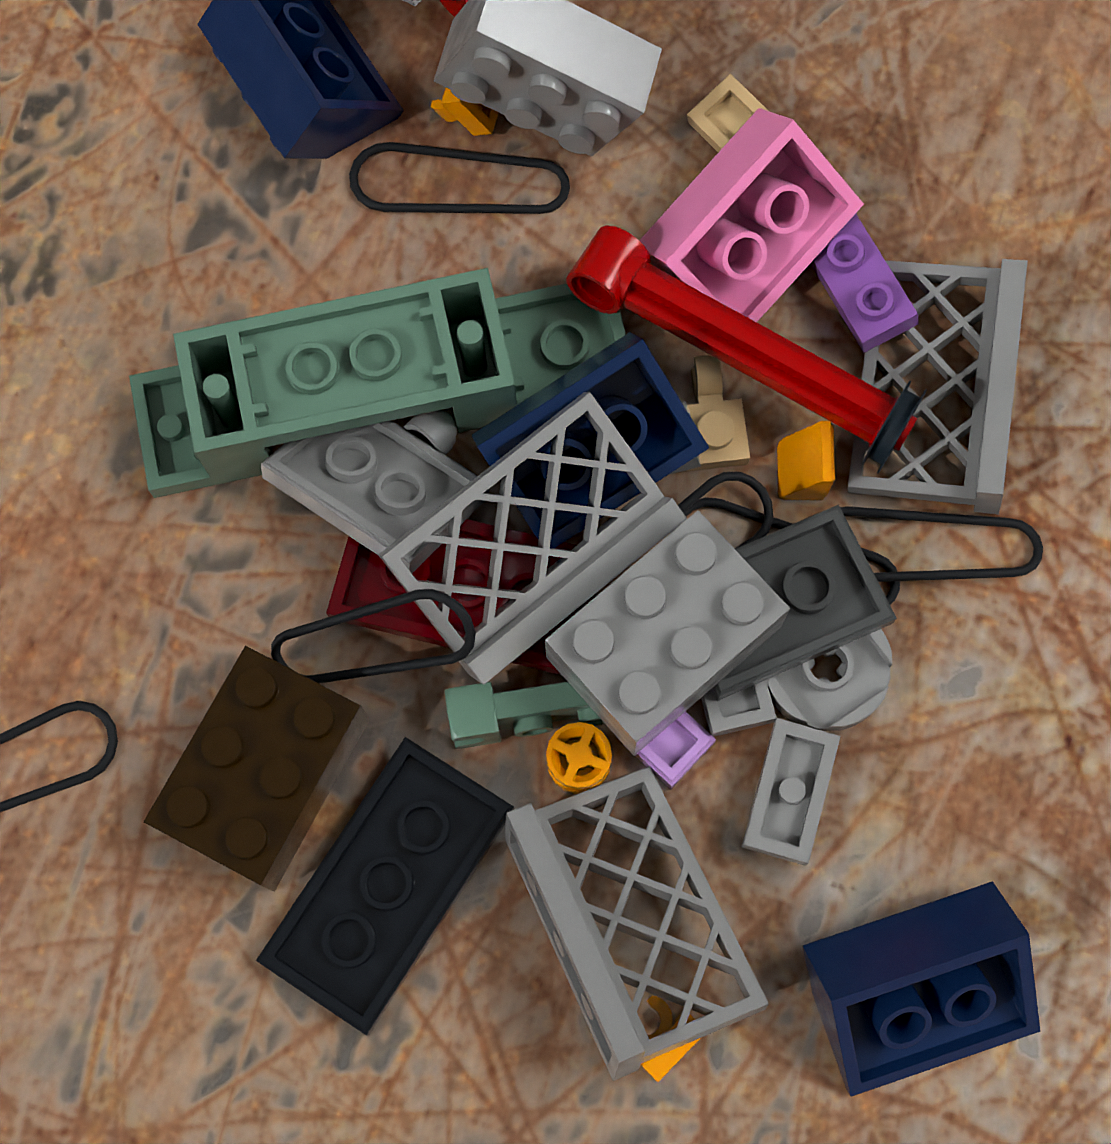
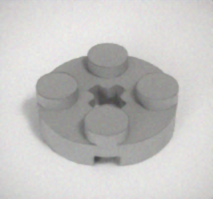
[766,629,892,731]

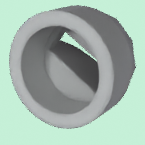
[403,410,457,455]

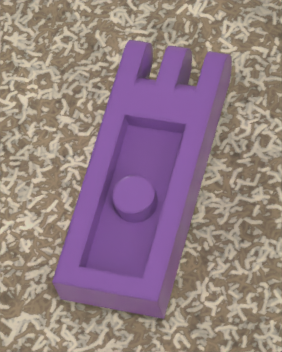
[810,214,918,353]

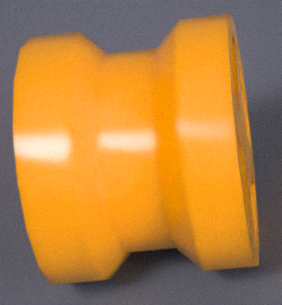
[546,722,612,794]

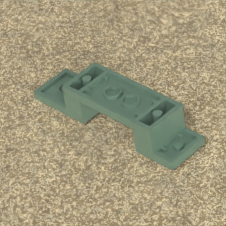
[129,268,626,498]

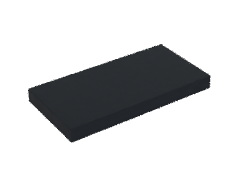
[256,737,515,1036]

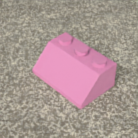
[639,108,864,322]

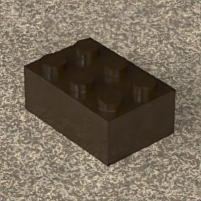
[144,645,370,892]

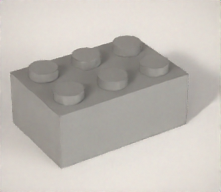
[433,0,662,156]
[545,510,790,756]

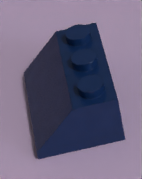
[197,0,404,159]
[472,332,709,548]
[802,881,1041,1097]

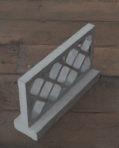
[848,259,1028,515]
[379,392,687,685]
[504,766,769,1081]

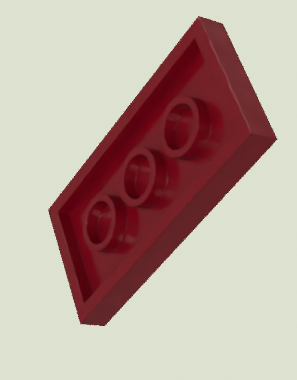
[326,519,597,675]

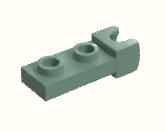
[445,682,605,749]

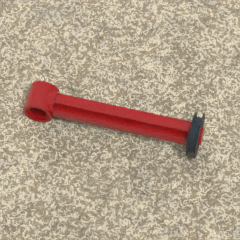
[566,225,927,473]

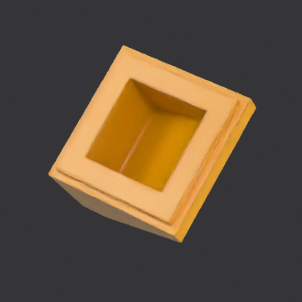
[777,421,835,500]

